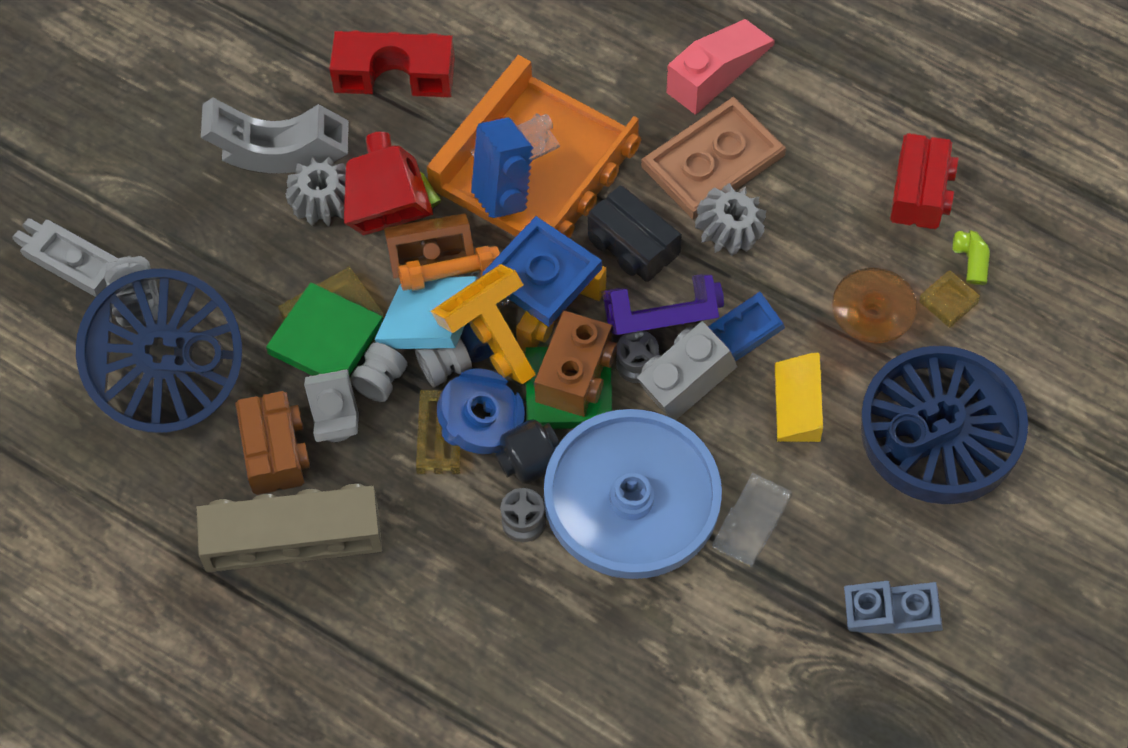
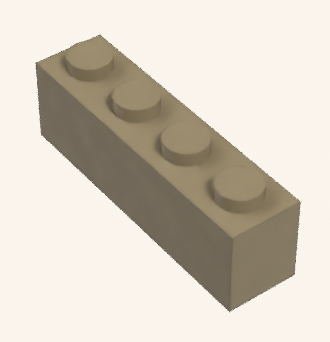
[197,484,382,573]

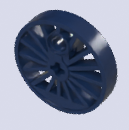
[76,269,242,433]
[861,346,1028,504]

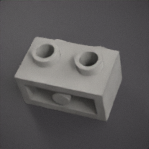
[637,321,737,420]

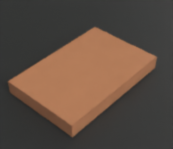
[641,97,786,220]

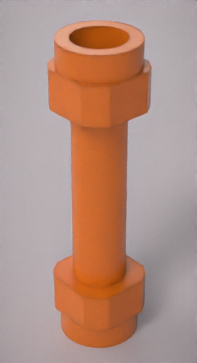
[398,246,500,291]

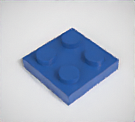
[482,216,602,327]

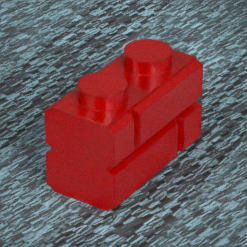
[890,133,958,229]

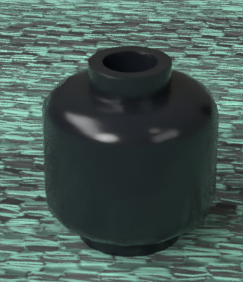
[495,419,560,484]

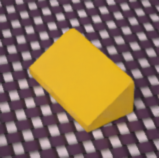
[774,353,823,442]

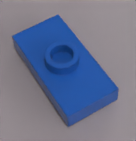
[708,292,785,362]

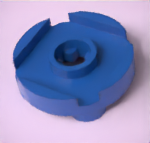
[437,369,525,454]

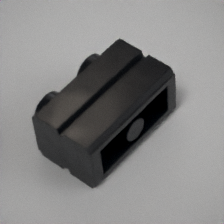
[588,185,682,282]

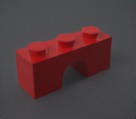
[329,30,455,98]

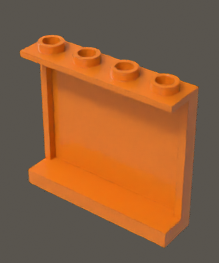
[427,55,641,238]

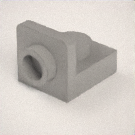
[304,369,359,442]

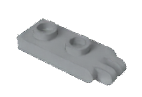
[12,218,118,297]

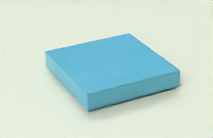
[375,276,478,349]

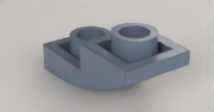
[844,581,943,633]

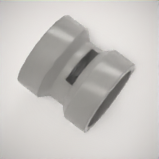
[415,338,472,387]
[350,342,408,402]

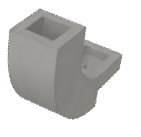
[201,98,348,173]

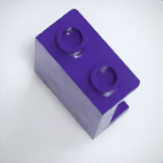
[602,274,724,335]

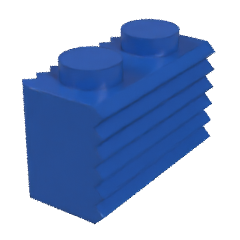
[471,117,534,218]

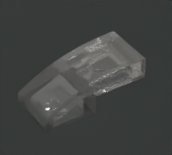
[711,472,792,567]

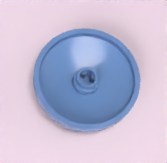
[544,409,722,579]

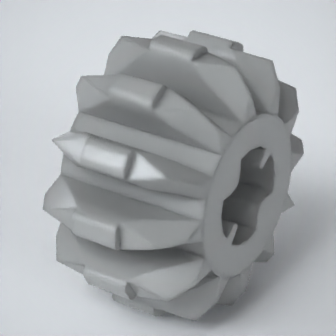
[286,156,346,226]
[695,183,766,256]
[104,256,159,327]

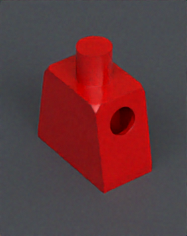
[344,132,433,236]

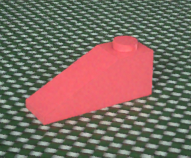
[667,19,775,115]

